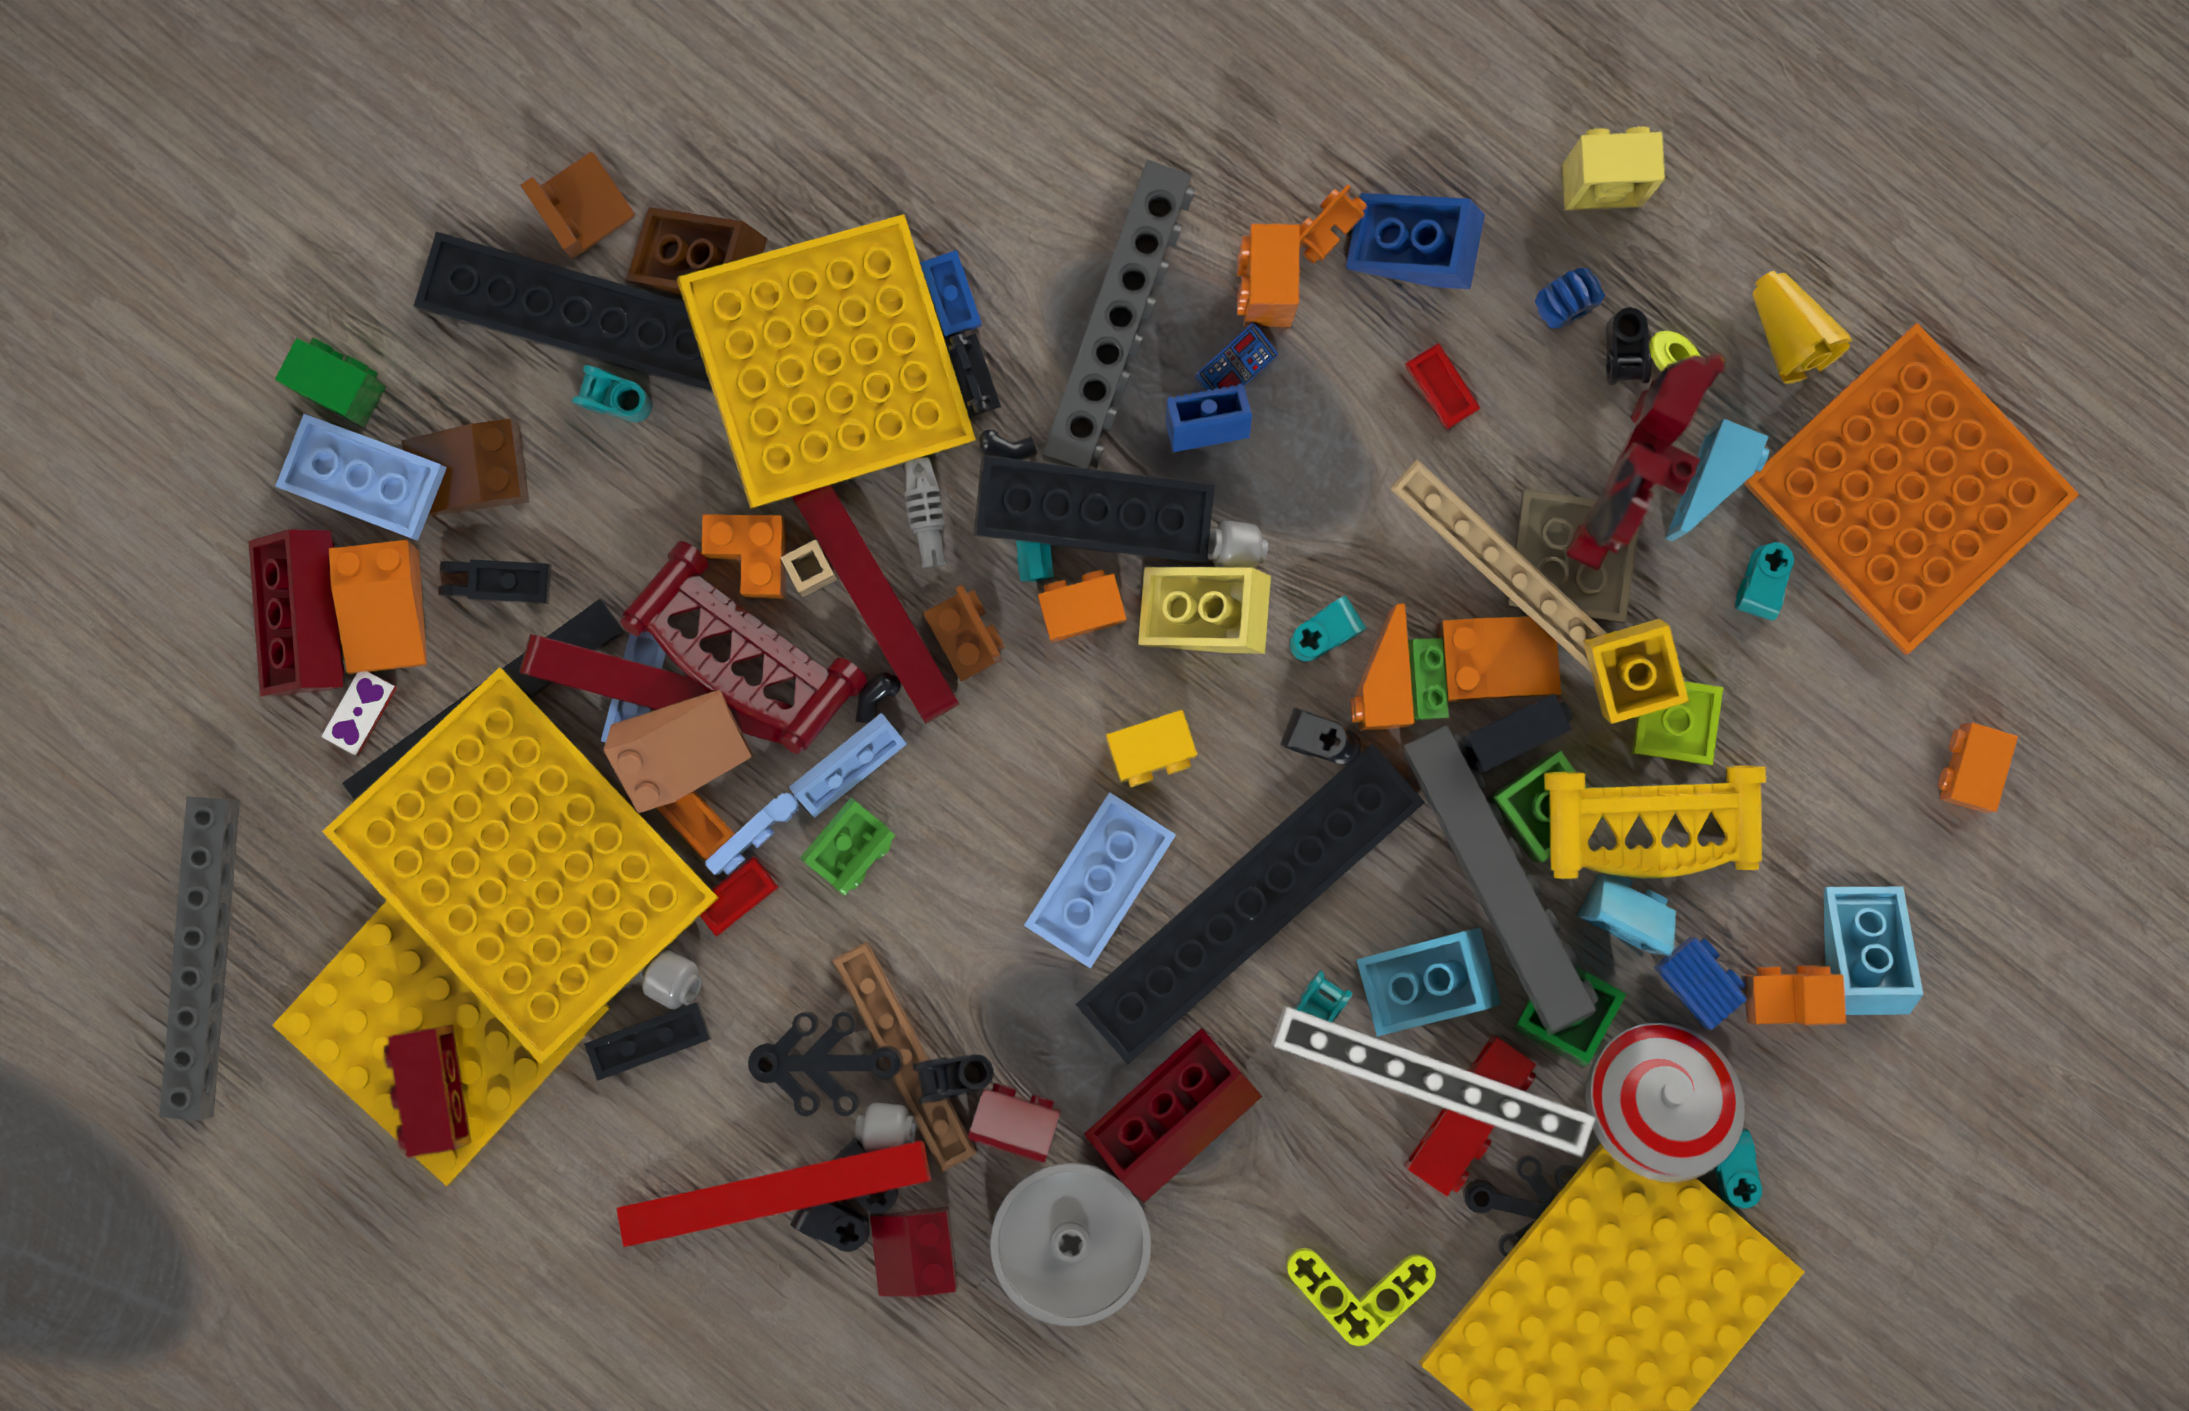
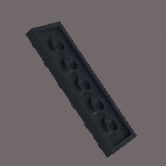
[973,455,1215,564]

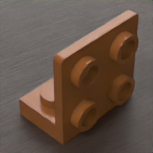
[520,152,635,259]
[923,584,1005,683]

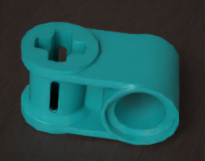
[572,365,653,423]
[1734,542,1794,621]
[1289,595,1367,662]
[1294,970,1353,1022]
[1714,1129,1763,1208]

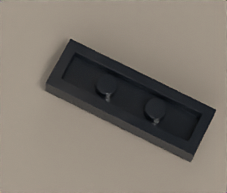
[584,1002,712,1081]

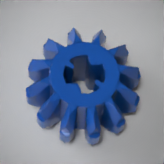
[1534,268,1605,329]

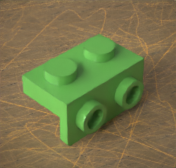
[1408,638,1449,722]
[800,797,895,895]

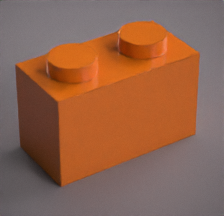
[1037,570,1127,643]
[1938,722,2018,813]

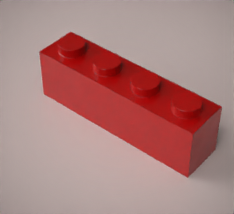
[1403,1035,1537,1197]

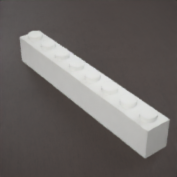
[1271,1006,1595,1156]

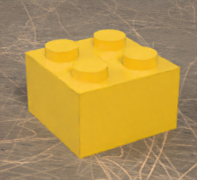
[1583,619,1689,724]
[1106,709,1198,788]

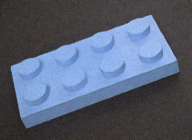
[275,414,447,541]
[1024,792,1176,969]

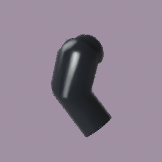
[979,429,1038,460]
[855,672,901,724]

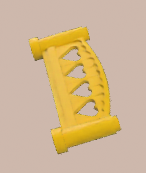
[1544,765,1766,879]

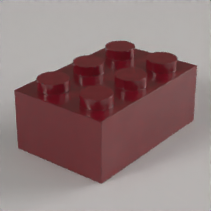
[384,1024,472,1158]

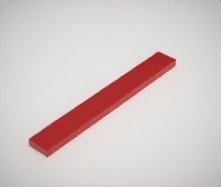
[616,1141,931,1247]

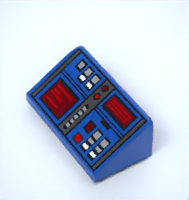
[1195,322,1279,391]

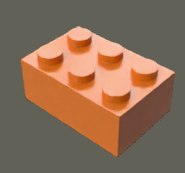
[1237,224,1300,327]

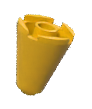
[1752,271,1852,384]

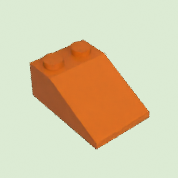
[329,540,427,674]
[1350,603,1414,731]
[1437,617,1561,702]

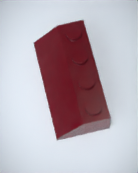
[248,529,345,697]
[1084,1028,1263,1203]

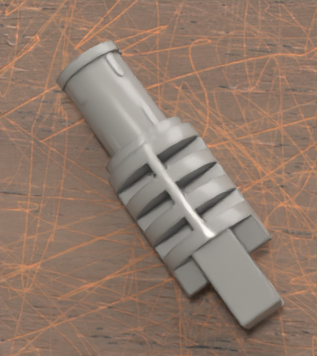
[904,458,947,569]

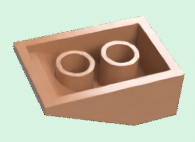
[604,690,753,813]

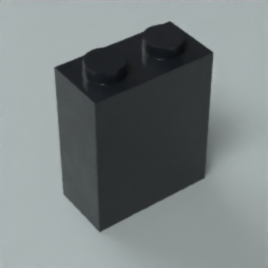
[1461,694,1573,773]

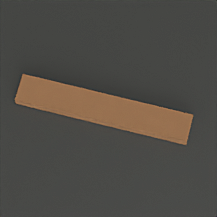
[832,942,977,1172]

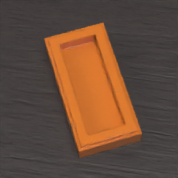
[657,790,735,861]

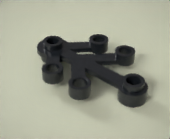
[748,1011,904,1116]
[1463,1155,1578,1257]

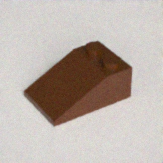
[626,207,768,298]
[402,418,529,516]

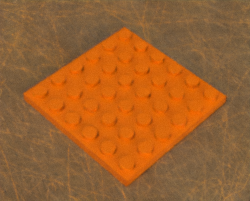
[1743,323,2080,655]

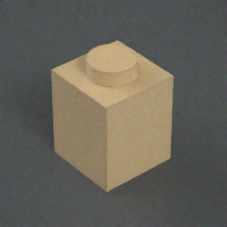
[780,540,838,597]

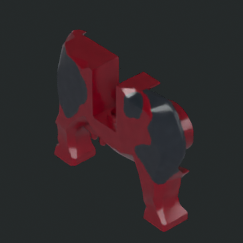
[1566,353,1726,571]

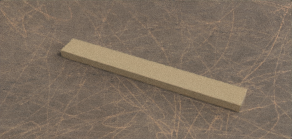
[1390,458,1607,672]

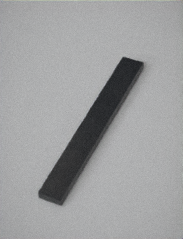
[342,599,625,801]

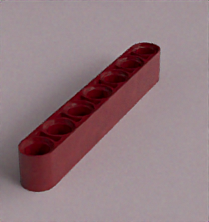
[792,485,960,724]
[519,634,793,744]

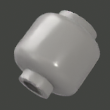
[1208,520,1268,569]
[640,950,702,1009]
[855,1102,916,1153]

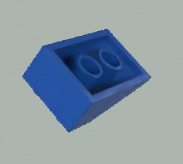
[1346,193,1485,289]

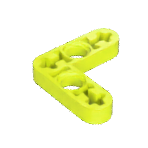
[1286,1248,1436,1346]

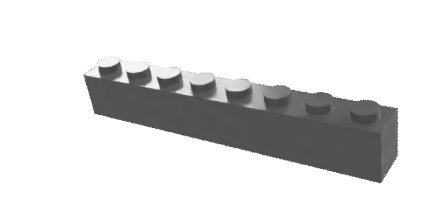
[1403,725,1598,1036]

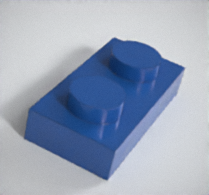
[920,250,982,339]

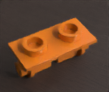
[1299,184,1367,264]

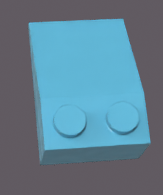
[1665,419,1769,541]
[1577,874,1676,956]
[1823,886,1923,1015]
[1357,927,1501,1036]

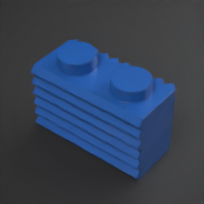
[1165,383,1252,452]
[1654,937,1747,1030]

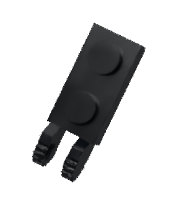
[438,559,551,604]

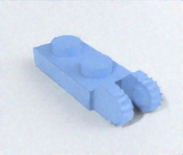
[705,792,800,875]

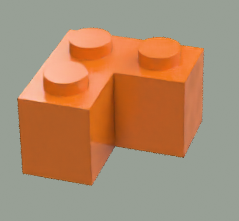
[702,514,787,599]
[1745,965,1846,1025]

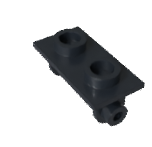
[946,333,1001,418]

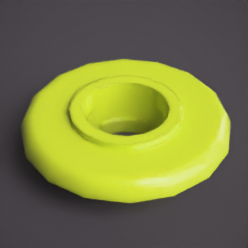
[1649,330,1700,372]

